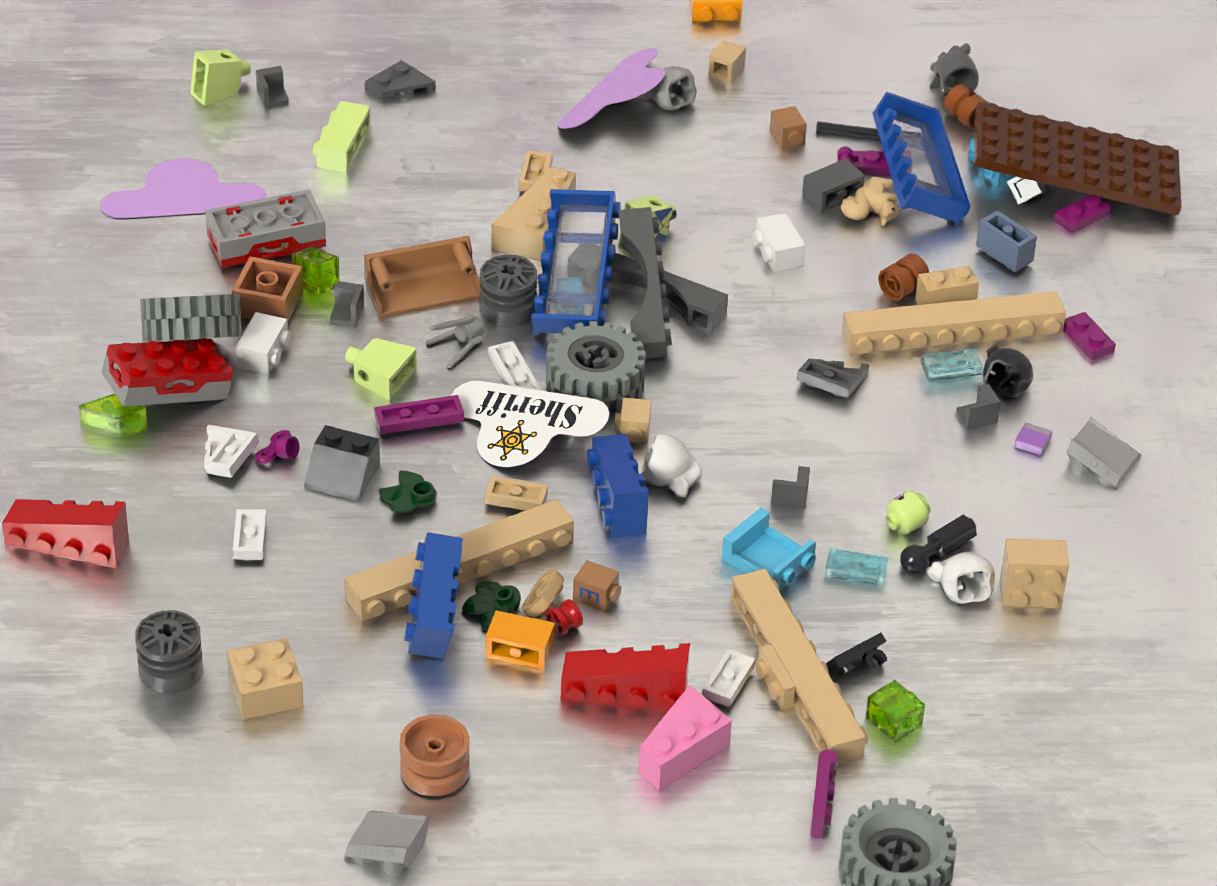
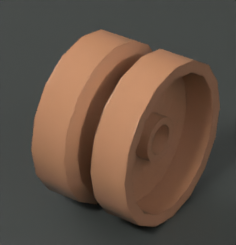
[400,715,470,796]

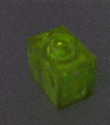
[292,247,339,295]
[865,679,925,743]

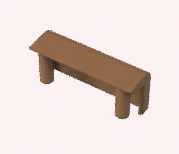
[364,235,480,318]

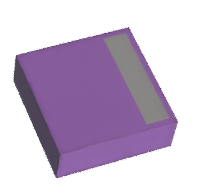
[1014,423,1052,456]

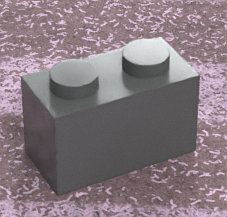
[802,159,865,213]

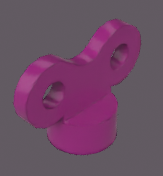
[255,430,300,464]

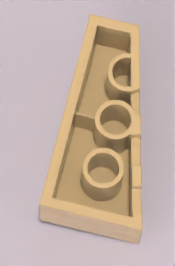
[491,167,576,261]

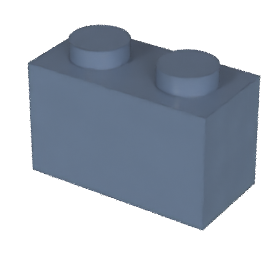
[976,210,1037,272]

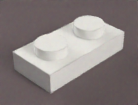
[233,509,266,560]
[701,648,755,707]

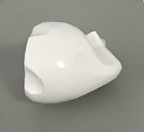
[641,433,702,498]
[927,553,995,604]

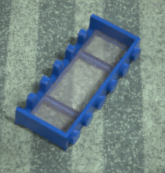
[872,92,970,225]
[531,189,621,337]

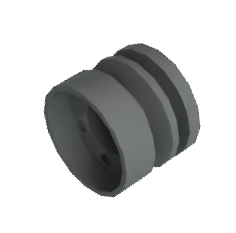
[480,254,537,327]
[135,610,203,693]

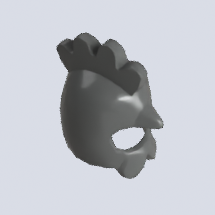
[930,43,979,99]

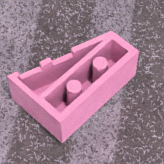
[638,685,732,791]

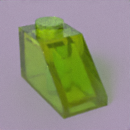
[79,394,147,438]

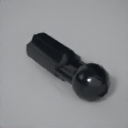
[900,514,977,574]

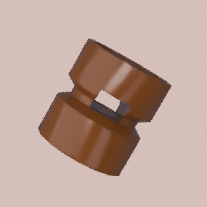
[943,84,989,130]
[878,253,929,301]

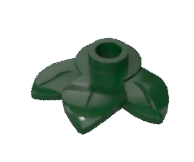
[379,470,437,513]
[462,582,521,631]

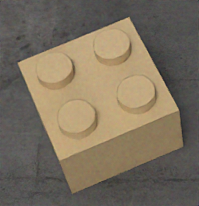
[999,538,1069,608]
[227,638,304,720]

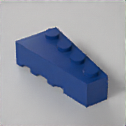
[587,434,649,538]
[404,532,463,659]

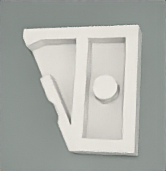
[204,425,259,478]

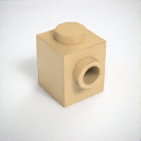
[709,40,746,84]
[614,398,651,444]

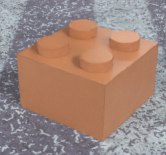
[232,257,303,323]

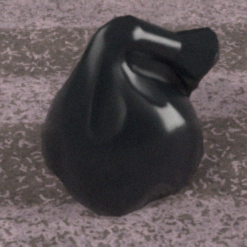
[983,345,1033,399]

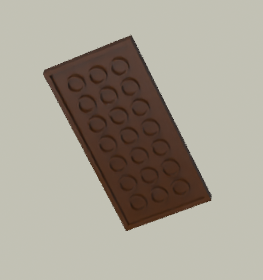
[974,102,1182,216]

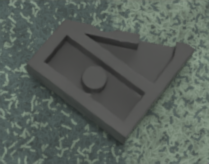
[365,60,436,100]
[796,358,870,398]

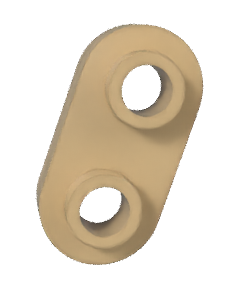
[522,569,564,618]

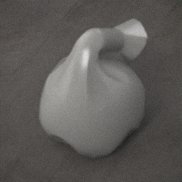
[638,66,697,111]

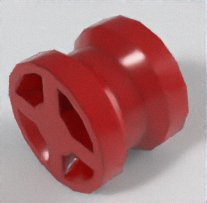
[546,599,583,637]

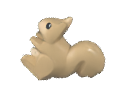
[841,177,900,226]

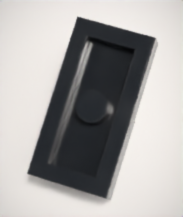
[826,632,887,676]

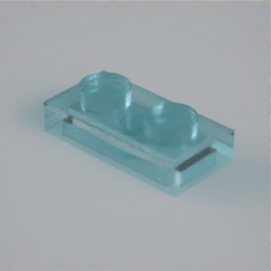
[921,349,983,382]
[825,548,888,586]

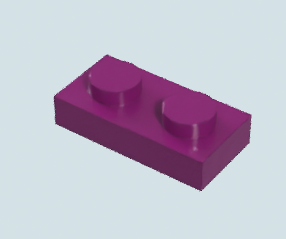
[1054,195,1111,234]
[1063,312,1116,360]

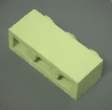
[313,101,371,173]

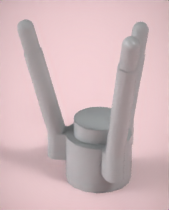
[426,314,484,369]

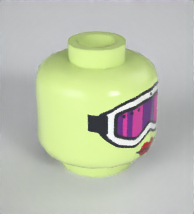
[885,491,931,534]

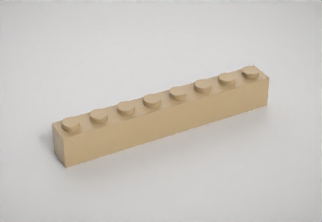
[842,291,1066,355]
[344,499,574,622]
[730,569,868,765]

